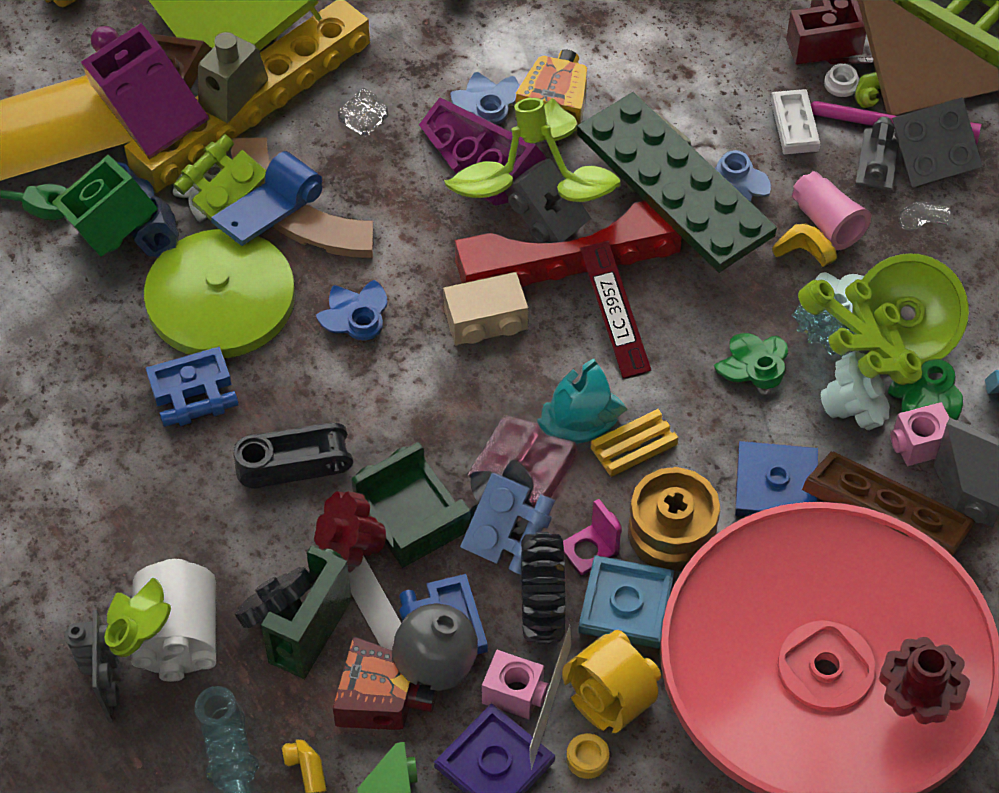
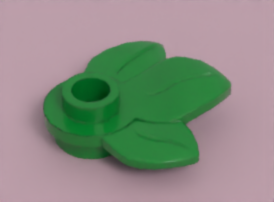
[714,333,788,389]
[888,359,963,420]

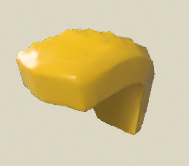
[772,223,837,267]

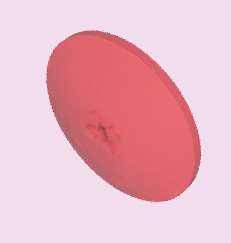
[660,502,999,793]

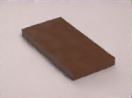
[802,451,975,557]

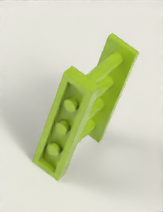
[893,0,999,69]

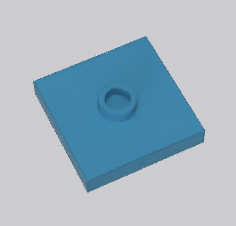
[578,555,675,648]

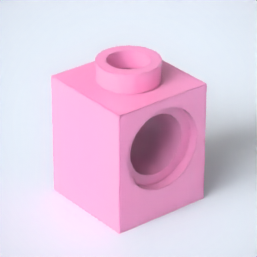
[890,402,949,466]
[482,650,549,720]

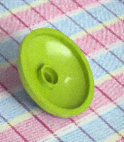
[852,253,969,364]

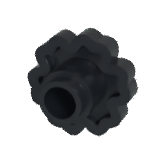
[234,567,314,628]

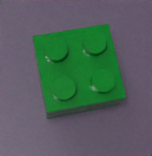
[52,155,158,257]

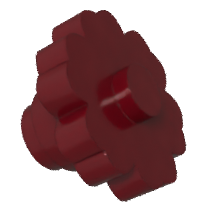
[314,491,386,573]
[879,637,970,724]

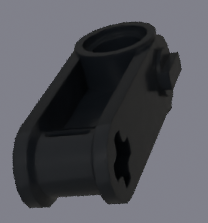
[234,423,354,488]

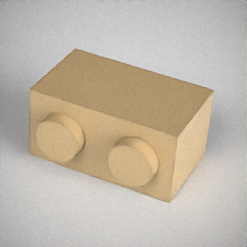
[443,272,528,345]

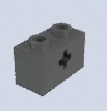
[505,158,592,243]

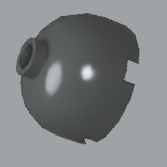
[392,603,478,691]

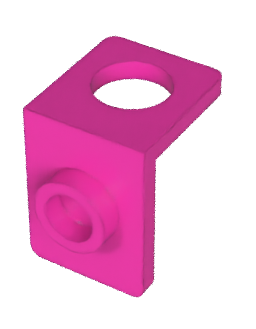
[563,499,622,575]

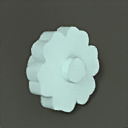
[821,351,890,430]

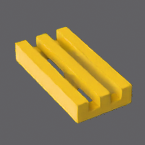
[591,409,679,477]

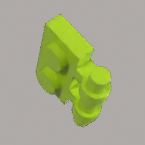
[173,134,266,221]

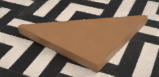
[858,0,999,116]

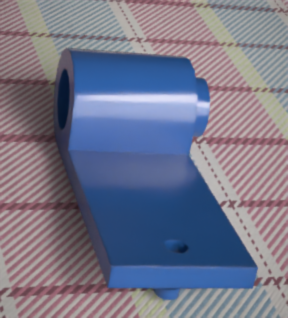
[211,151,322,246]

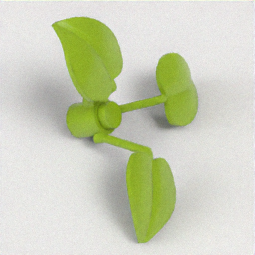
[444,98,621,202]

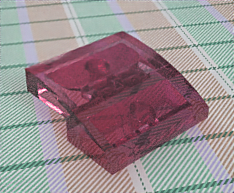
[468,415,578,508]

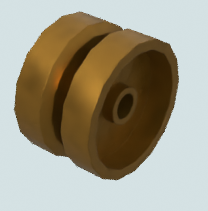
[628,467,721,572]

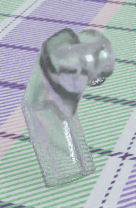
[898,201,951,231]

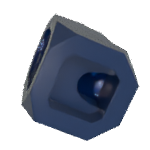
[132,196,179,257]

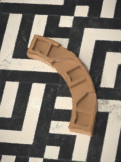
[231,138,373,258]

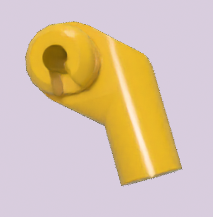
[282,739,327,793]

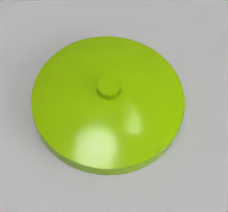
[144,229,295,358]

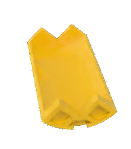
[0,75,134,181]

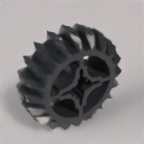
[521,532,566,644]

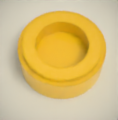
[566,733,609,779]

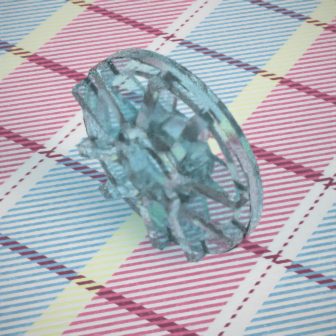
[792,303,855,357]

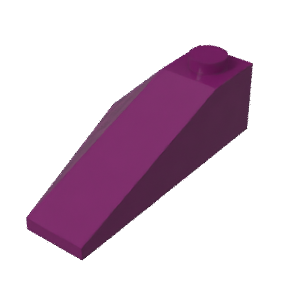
[419,97,547,206]

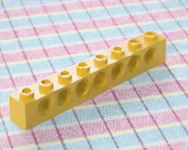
[124,0,370,193]

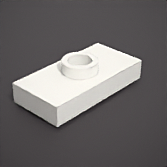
[771,89,820,155]

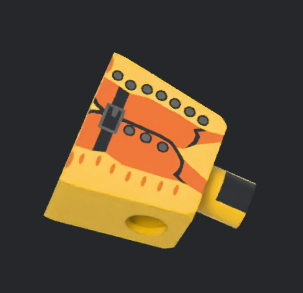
[515,49,588,131]

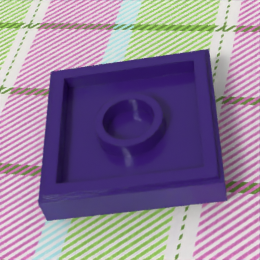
[434,703,555,793]

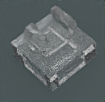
[338,88,388,138]

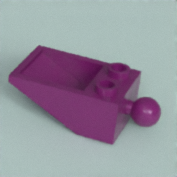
[81,23,209,160]

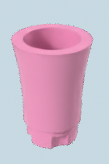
[792,171,871,250]

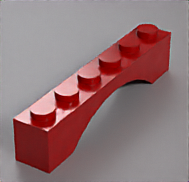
[455,201,682,287]

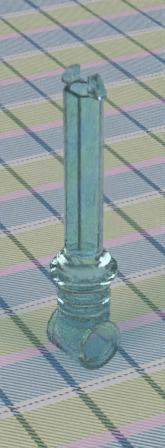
[194,686,259,793]

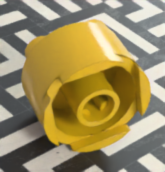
[562,630,661,733]

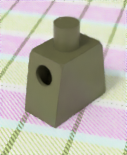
[198,32,268,123]

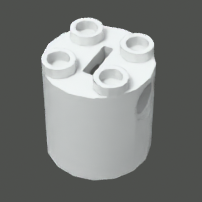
[131,559,216,682]

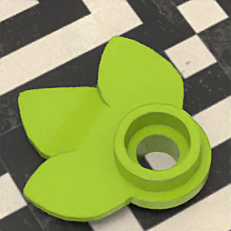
[104,578,171,657]

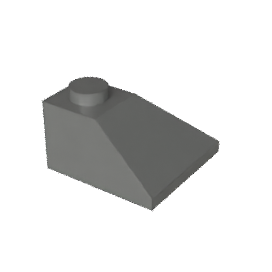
[933,418,999,528]

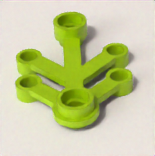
[798,279,922,385]

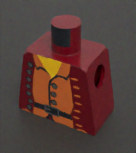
[333,637,437,730]

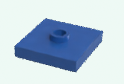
[735,441,818,517]

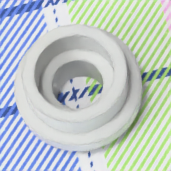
[824,64,859,97]

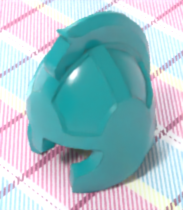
[537,358,628,444]

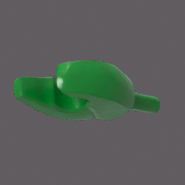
[0,184,68,220]

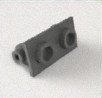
[855,117,899,190]

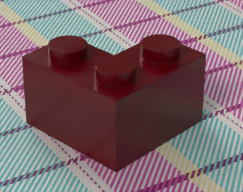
[786,0,866,65]

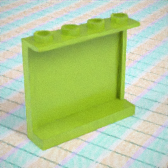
[149,0,322,51]

